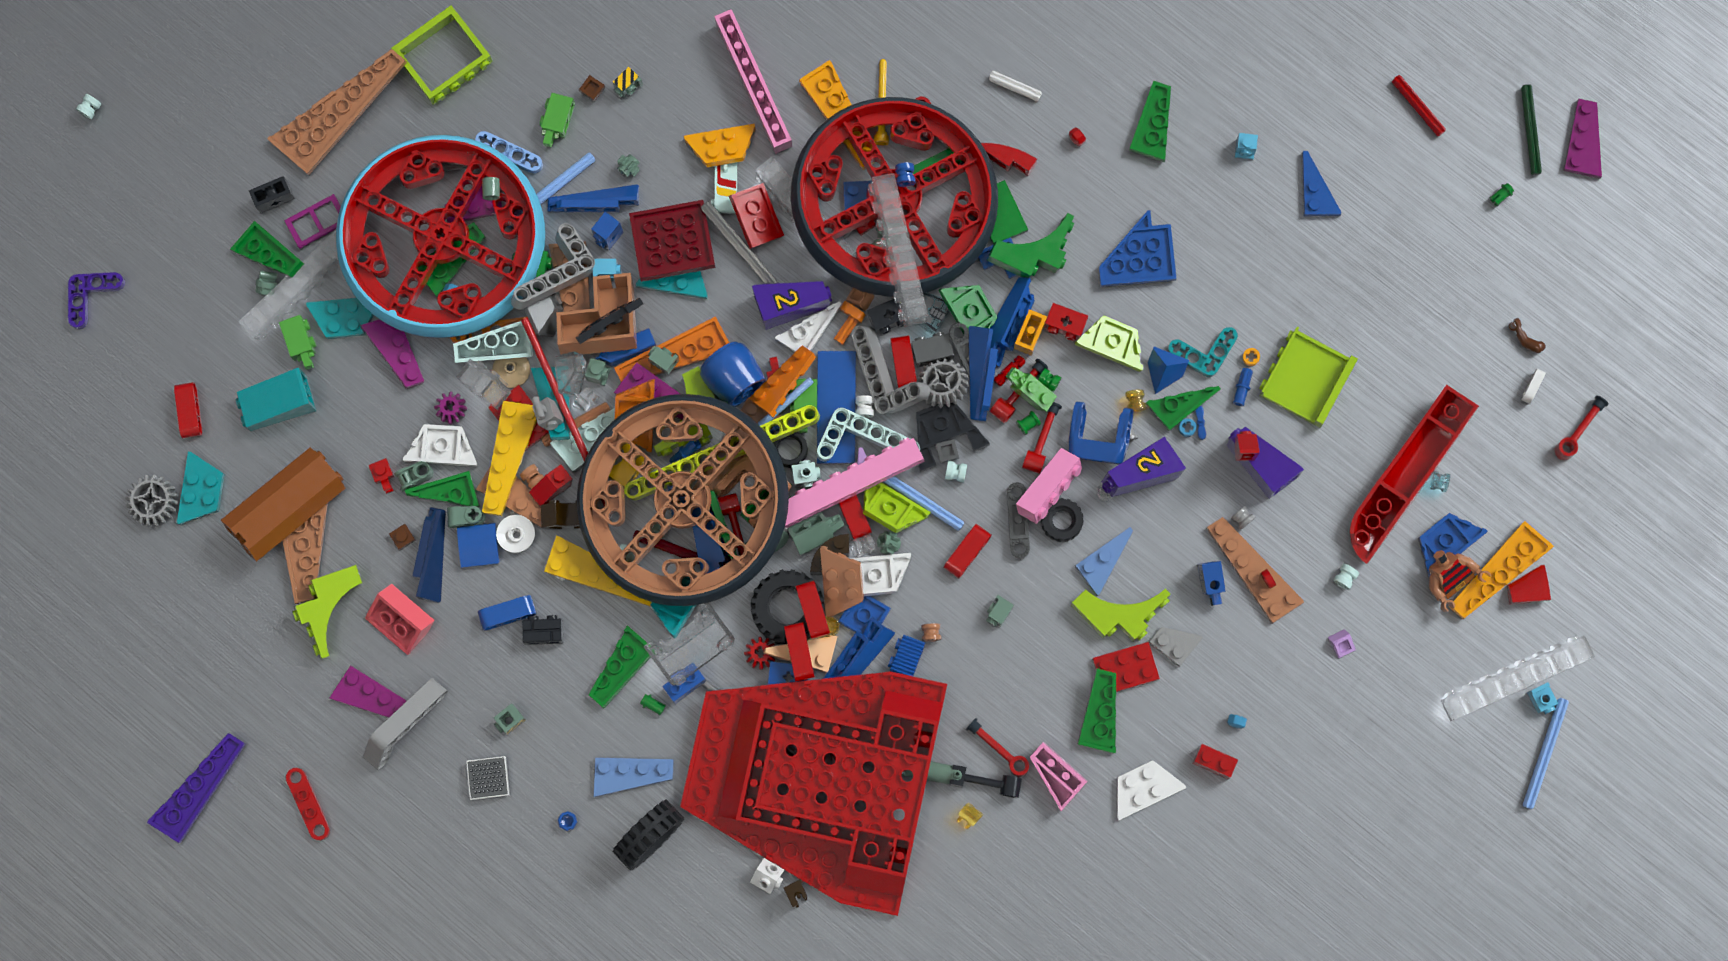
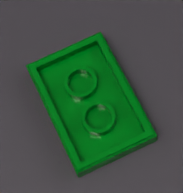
[990,180,1028,245]

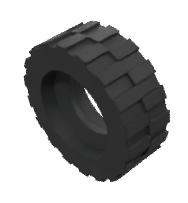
[1041,498,1084,542]

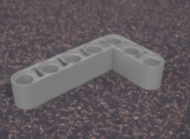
[511,223,595,310]
[851,326,930,414]
[363,678,448,770]

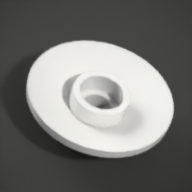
[496,515,535,553]

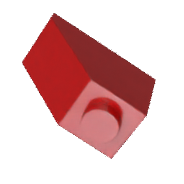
[1235,431,1259,461]
[529,465,573,508]

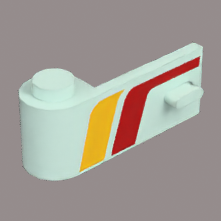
[711,162,737,214]

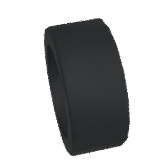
[772,432,808,468]

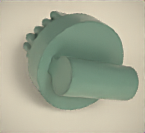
[255,271,278,296]

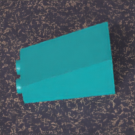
[236,367,316,431]

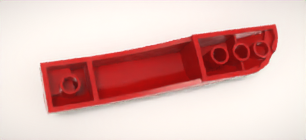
[1350,384,1479,564]

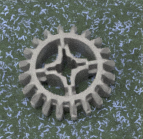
[917,358,969,408]
[125,475,178,526]

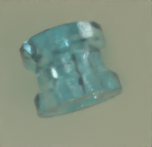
[1430,471,1450,493]

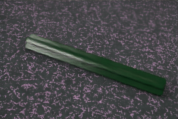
[1521,84,1542,175]

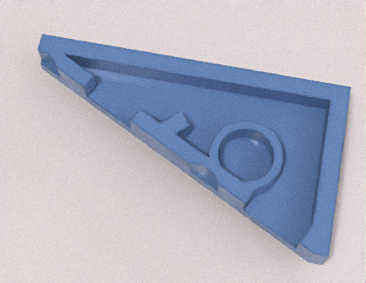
[1075,527,1133,596]

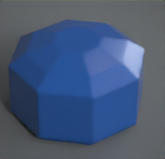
[558,811,578,831]

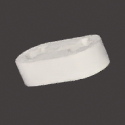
[1521,368,1546,404]

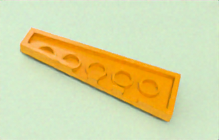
[799,60,875,170]
[1448,521,1554,619]

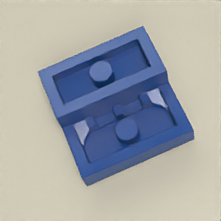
[457,523,500,568]

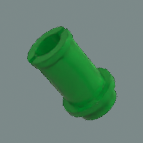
[1489,183,1514,207]
[640,694,666,716]

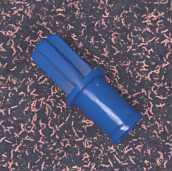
[1232,368,1253,406]
[669,440,701,464]

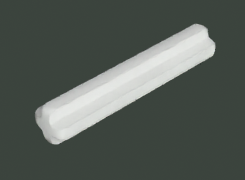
[989,71,1042,101]

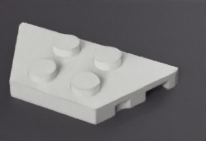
[403,424,477,467]
[849,553,911,596]
[1117,760,1186,821]

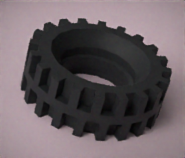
[751,569,825,644]
[612,799,684,871]

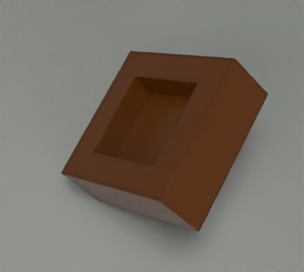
[579,75,605,102]
[389,524,416,551]

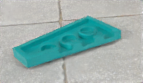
[531,366,570,440]

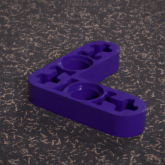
[68,272,125,330]

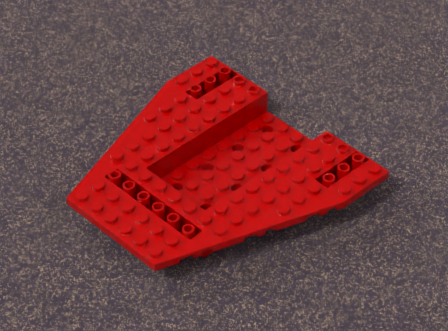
[680,672,948,916]

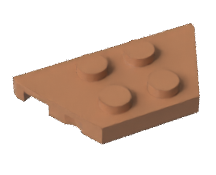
[820,546,864,618]

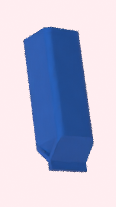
[595,328,656,367]

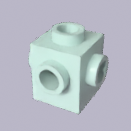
[792,460,821,489]

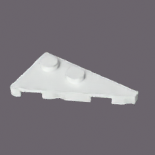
[775,302,842,352]

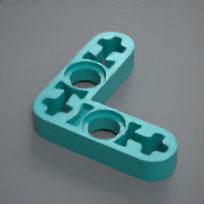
[1168,327,1238,377]

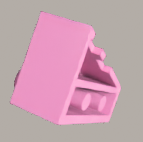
[1030,742,1088,811]

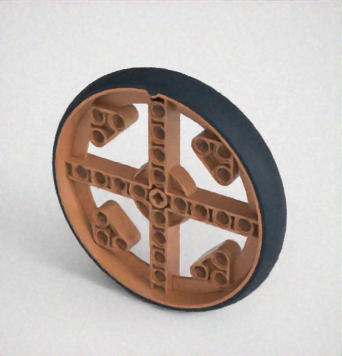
[577,394,789,606]

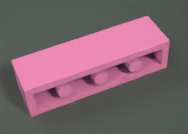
[1016,448,1082,524]

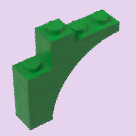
[987,213,1075,278]

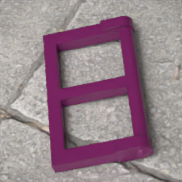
[284,194,341,249]

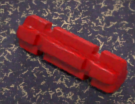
[994,355,1026,387]

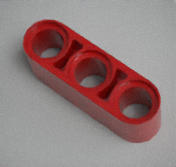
[890,335,918,389]
[174,382,202,439]
[838,495,872,540]
[943,523,992,579]
[796,580,830,639]
[784,622,815,682]

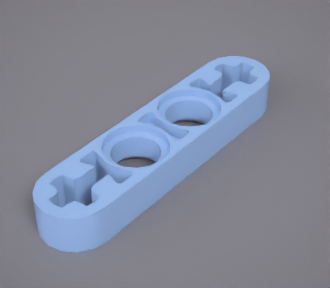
[475,131,543,173]

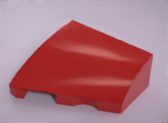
[1507,565,1551,605]

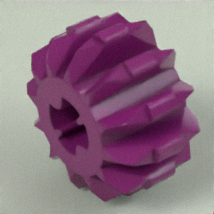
[434,391,467,424]

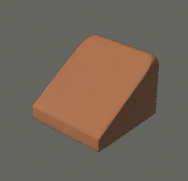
[846,288,875,311]

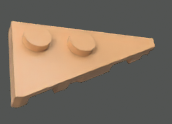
[763,636,838,673]

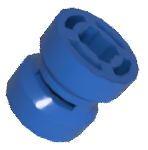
[895,162,916,187]

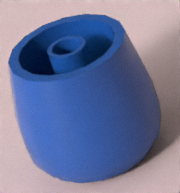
[700,342,766,407]

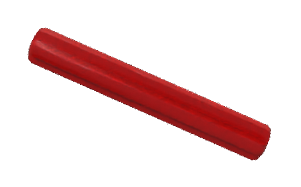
[1392,75,1446,136]

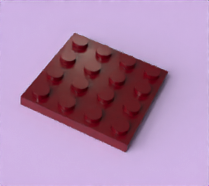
[629,200,716,282]

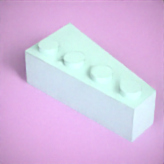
[453,318,533,363]

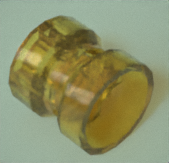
[1125,389,1147,412]
[825,616,839,637]

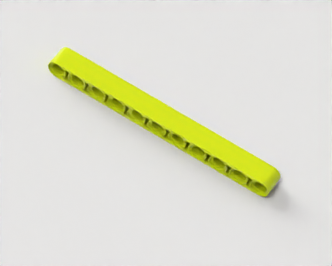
[624,405,820,501]

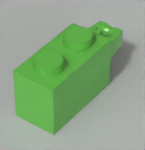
[539,93,575,148]
[279,315,317,370]
[1006,367,1057,412]
[790,379,818,433]

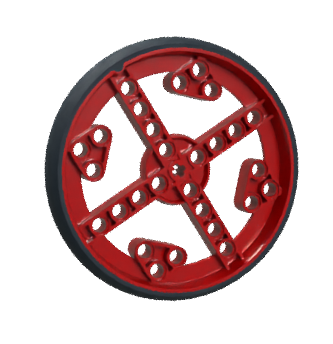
[791,97,998,297]

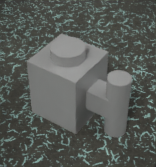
[531,397,564,431]

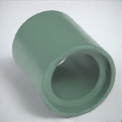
[482,177,500,200]

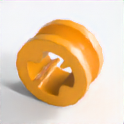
[1242,348,1260,366]

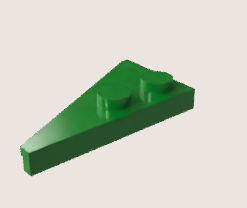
[1146,386,1221,431]
[405,471,480,507]

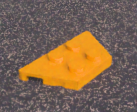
[684,123,756,167]

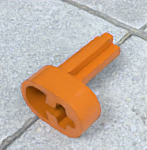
[834,301,866,345]

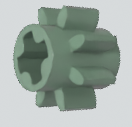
[617,154,640,177]
[877,530,901,555]

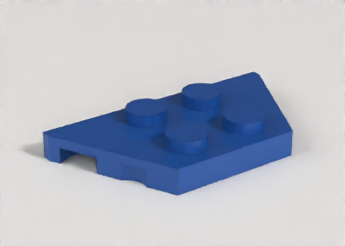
[1419,513,1488,577]

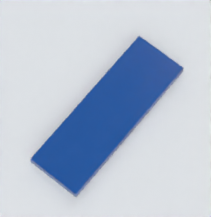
[817,351,856,464]

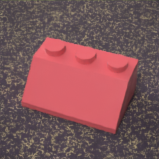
[365,584,435,655]

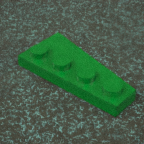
[1129,80,1171,162]
[230,221,305,278]
[418,222,486,297]
[589,625,656,708]
[1077,668,1116,754]

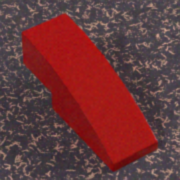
[981,143,1037,176]

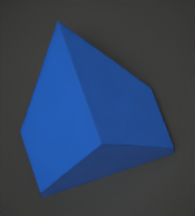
[1147,347,1189,394]

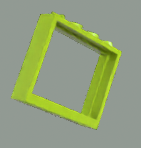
[391,5,493,105]

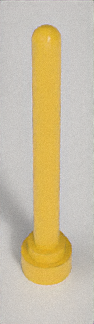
[874,59,889,145]

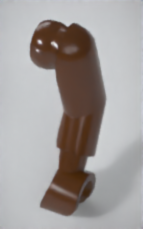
[1509,318,1546,353]

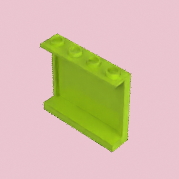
[1259,327,1358,428]

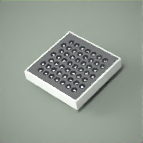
[466,756,510,800]

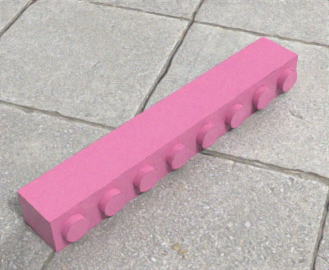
[714,9,792,154]
[785,438,925,528]

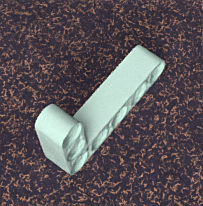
[816,408,920,462]

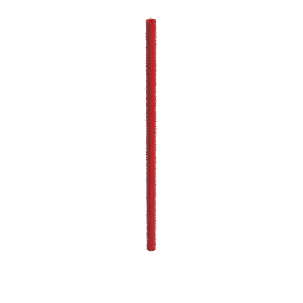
[521,317,605,507]

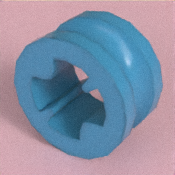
[1178,419,1196,437]

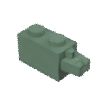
[787,511,844,555]

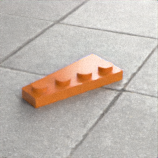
[749,345,816,418]

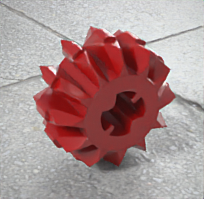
[744,636,776,670]

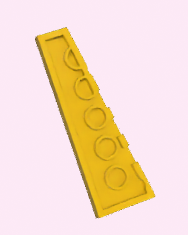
[482,401,537,516]
[544,535,652,607]

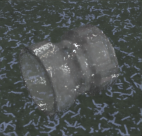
[850,534,876,558]

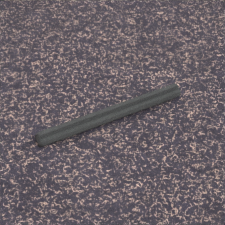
[701,201,779,284]

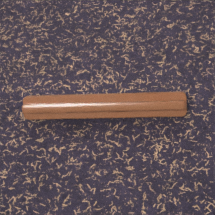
[541,402,611,447]

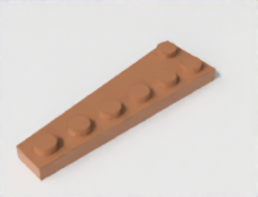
[1206,517,1304,624]

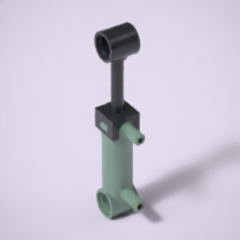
[902,761,1022,798]

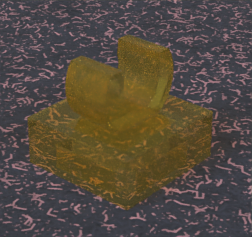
[957,802,983,829]

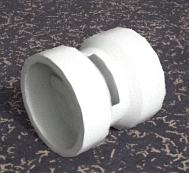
[855,396,874,418]

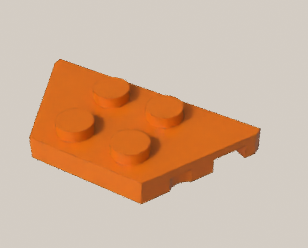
[615,379,655,452]

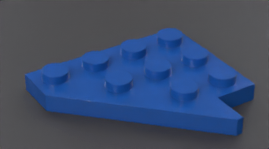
[1099,210,1177,287]

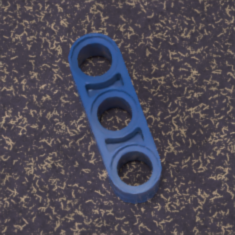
[478,595,536,630]

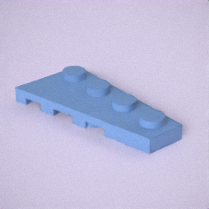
[594,758,674,797]

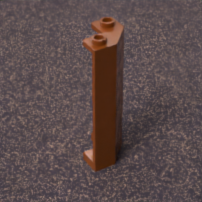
[221,447,346,562]

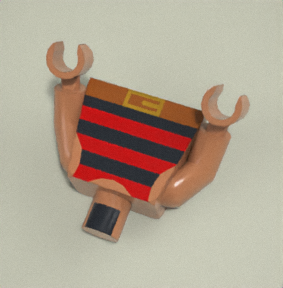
[1429,550,1491,612]

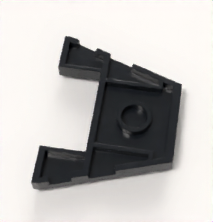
[576,298,643,344]
[916,402,990,472]

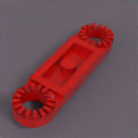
[286,768,330,841]

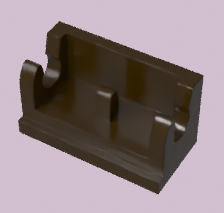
[783,879,807,909]

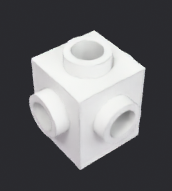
[750,858,784,894]

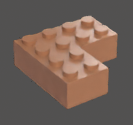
[556,273,637,357]

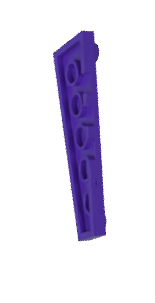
[147,733,246,843]

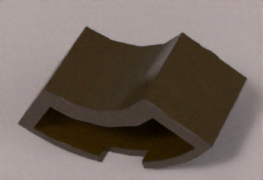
[541,500,580,529]
[810,534,850,575]

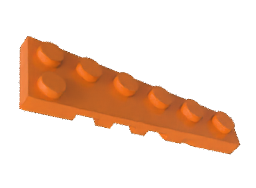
[614,316,729,382]

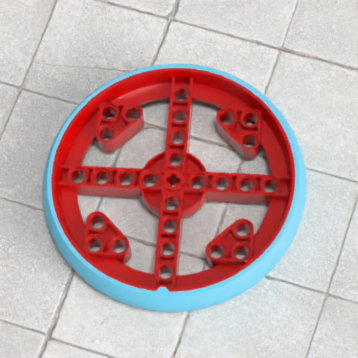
[336,135,545,338]

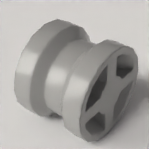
[1231,506,1256,530]

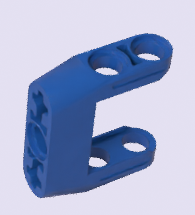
[1069,401,1133,465]

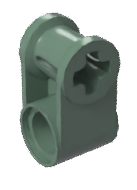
[394,461,434,492]
[447,506,486,528]

